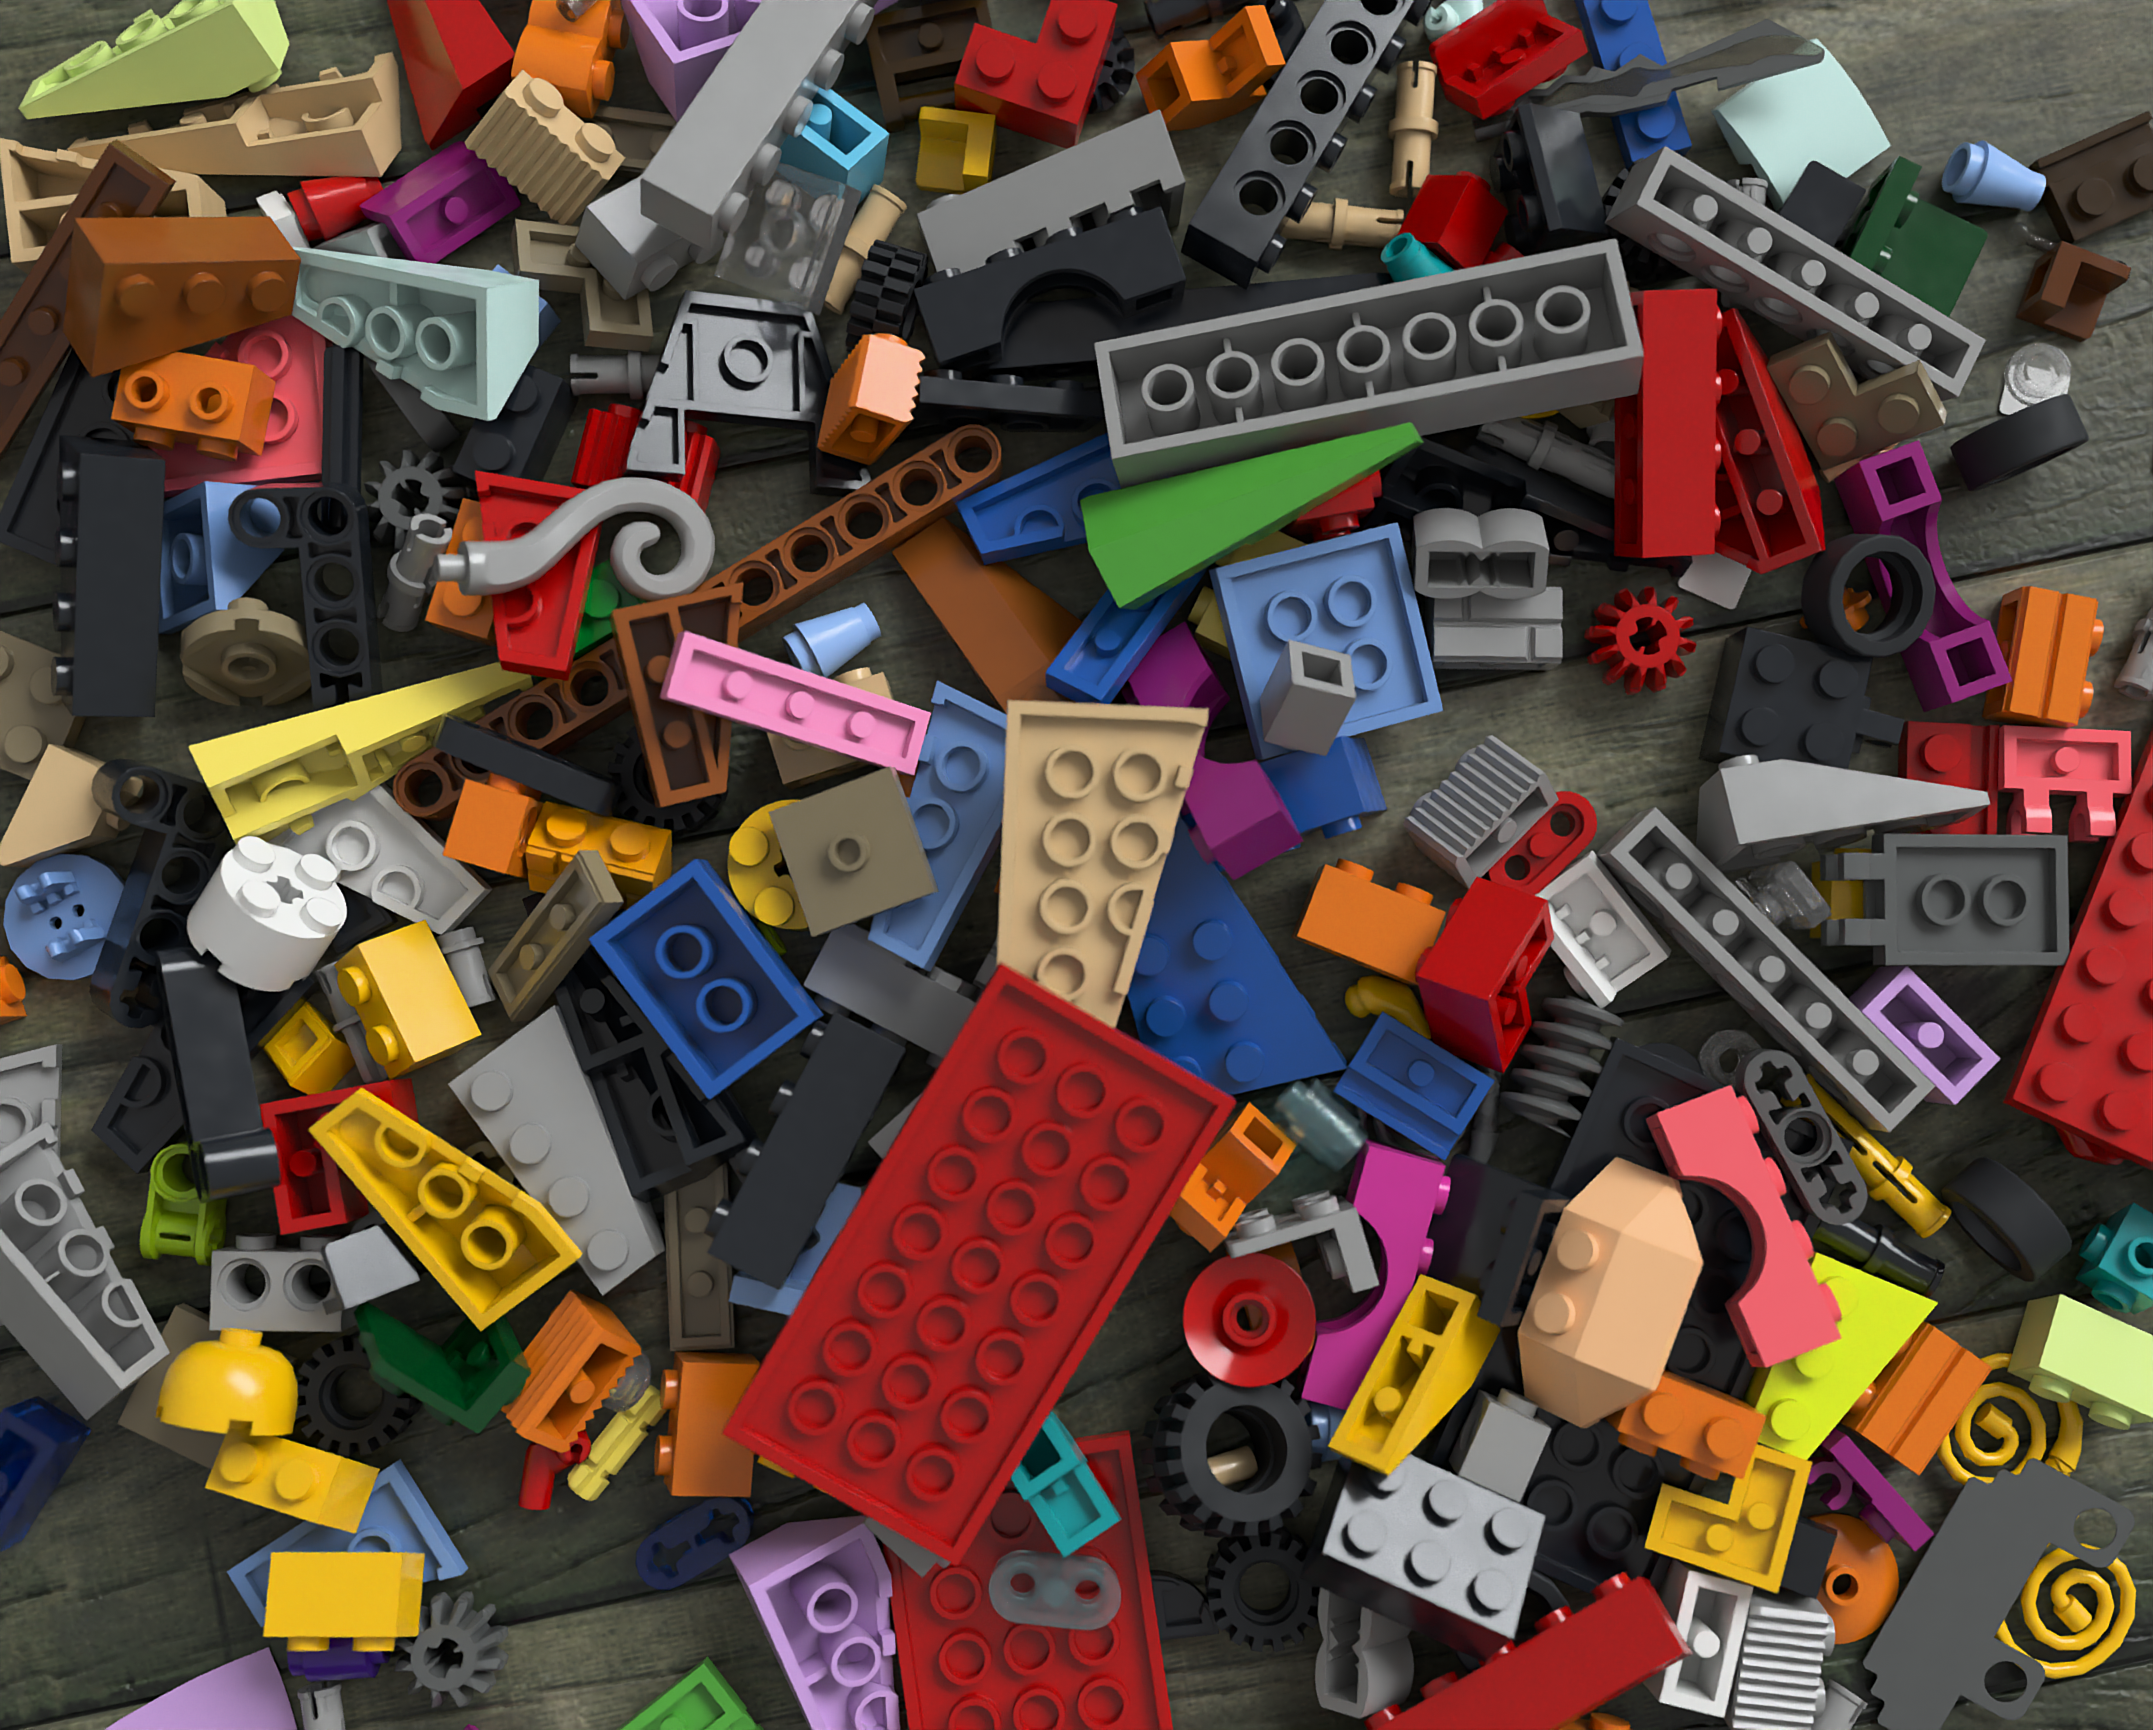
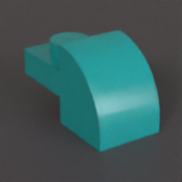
[1011,1410,1121,1558]

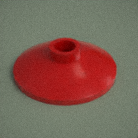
[1183,1252,1316,1387]

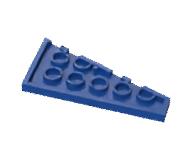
[1127,812,1347,1095]

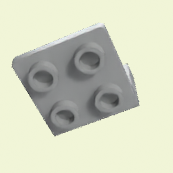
[1223,1190,1379,1293]

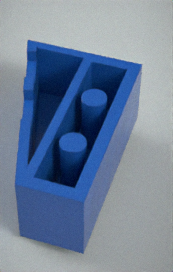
[1180,736,1387,873]

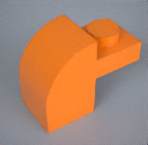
[1135,5,1286,131]
[1169,1102,1297,1252]

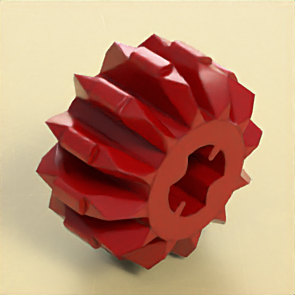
[1585,586,1697,695]

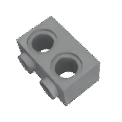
[210,1233,361,1332]

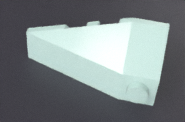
[292,247,539,421]

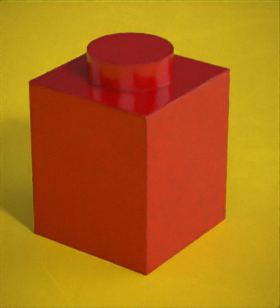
[1397,171,1508,271]

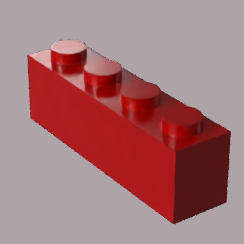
[1614,289,1723,558]

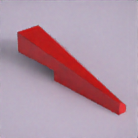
[387,0,515,151]

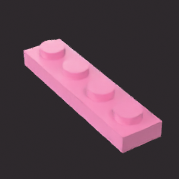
[660,631,931,776]

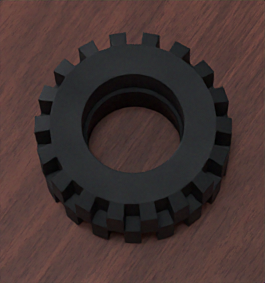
[1141,1371,1322,1538]

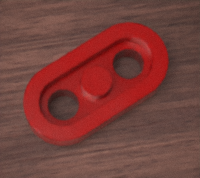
[1484,791,1597,895]

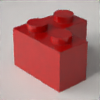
[954,0,1118,149]
[1415,877,1554,1074]
[259,1078,419,1235]

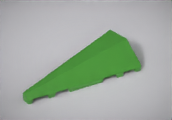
[1080,422,1423,610]

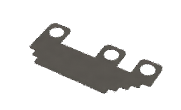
[1862,1458,2135,1730]

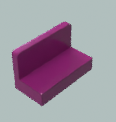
[360,141,522,264]

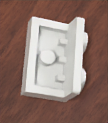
[1535,850,1672,1009]

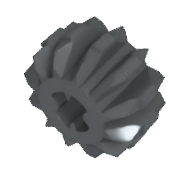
[364,450,475,553]
[394,1591,509,1708]

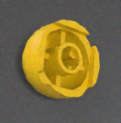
[155,1328,298,1436]

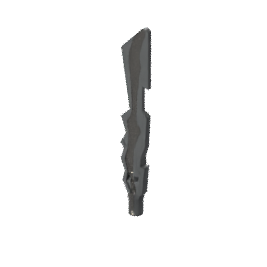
[1471,19,1825,142]

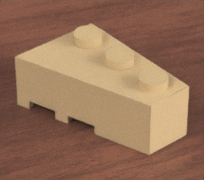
[0,138,227,274]

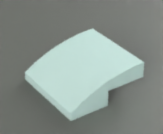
[1711,39,1891,212]

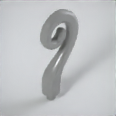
[433,477,715,602]

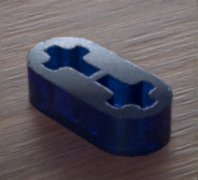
[636,1496,754,1590]

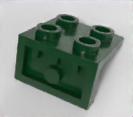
[1840,156,1988,317]

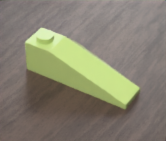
[18,0,289,119]

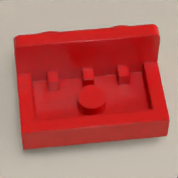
[1429,0,1588,120]

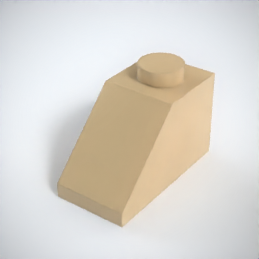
[0,744,143,868]

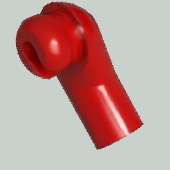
[518,1429,591,1510]

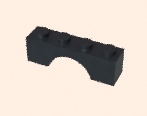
[914,206,1186,373]

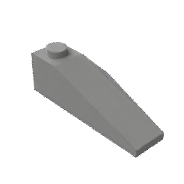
[1696,755,1990,873]

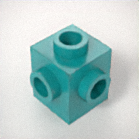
[2075,1202,2153,1315]

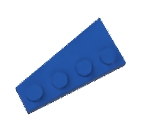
[956,432,1121,565]

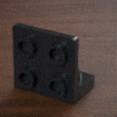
[1425,1154,1573,1327]

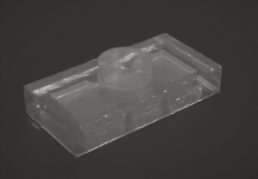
[1735,861,1832,931]

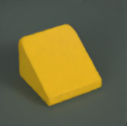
[263,1001,356,1095]

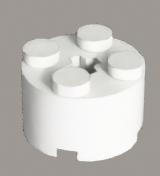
[187,836,347,992]

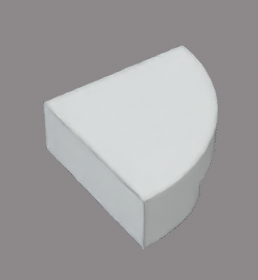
[256,191,311,249]

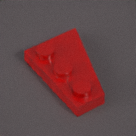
[475,470,603,681]

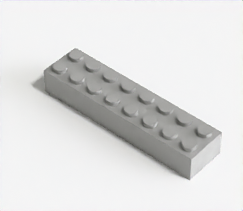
[1094,239,1644,488]

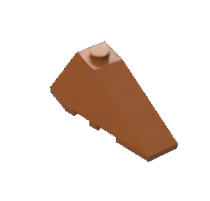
[891,517,1130,715]

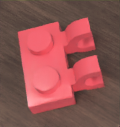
[1998,725,2132,843]

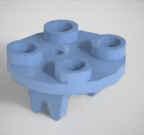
[3,854,126,980]

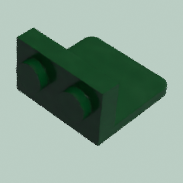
[353,1301,532,1434]

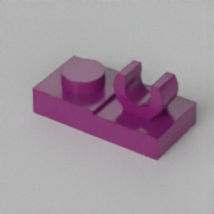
[1807,1428,1934,1551]

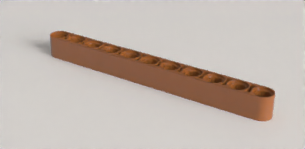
[393,424,1003,821]

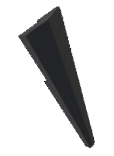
[1354,429,1693,578]
[522,892,748,1203]

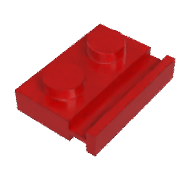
[1898,721,2000,835]

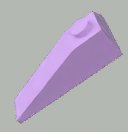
[620,0,899,122]
[729,1515,900,1730]

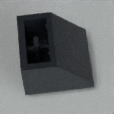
[1489,103,1610,257]

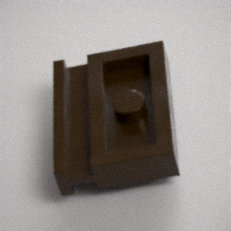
[2028,111,2153,245]

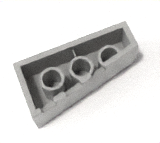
[917,109,1185,273]
[448,1005,666,1295]

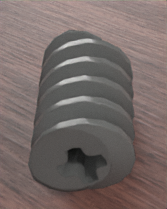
[1498,995,1624,1138]

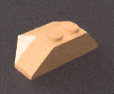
[1518,1157,1703,1428]

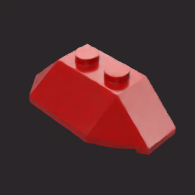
[1715,308,1826,574]

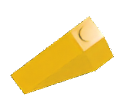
[308,1087,583,1331]

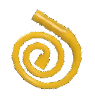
[1936,1353,2083,1486]
[1994,1516,2136,1679]

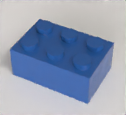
[589,858,824,1100]

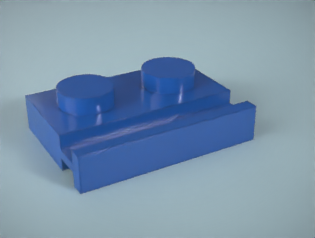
[1333,1011,1495,1161]

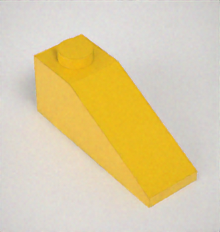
[1328,1274,1501,1476]

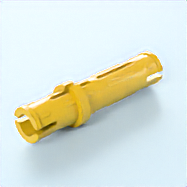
[1780,1074,1952,1239]

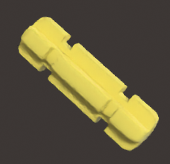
[567,1383,668,1501]

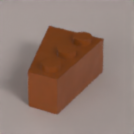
[63,216,301,378]
[609,582,743,808]

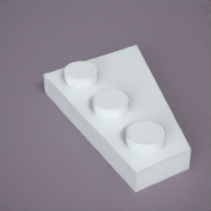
[267,782,493,935]

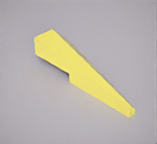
[188,662,533,844]

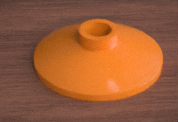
[1780,1513,1899,1644]

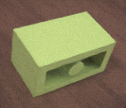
[2007,1294,2153,1430]

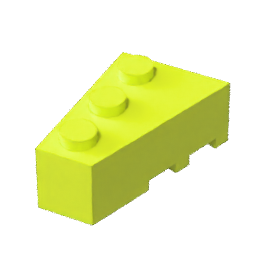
[1742,1252,1938,1460]

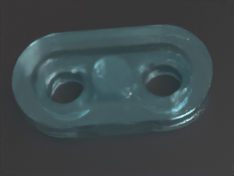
[989,1550,1121,1630]

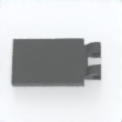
[1820,834,2069,965]

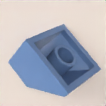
[159,481,284,634]

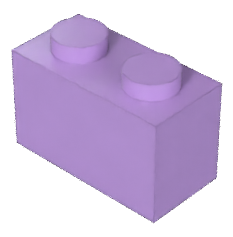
[1848,966,2000,1105]

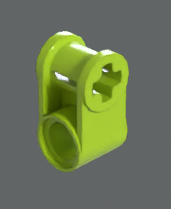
[140,1141,227,1266]

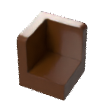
[2015,241,2131,342]

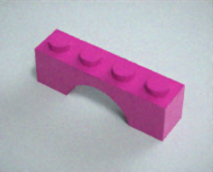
[1296,1137,1451,1410]

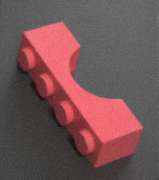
[1645,1085,1842,1368]

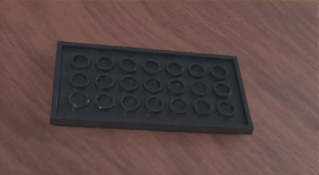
[1425,1036,1854,1595]

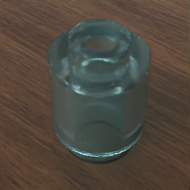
[1272,1077,1369,1171]

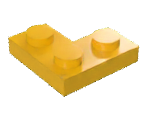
[1644,1444,1812,1594]

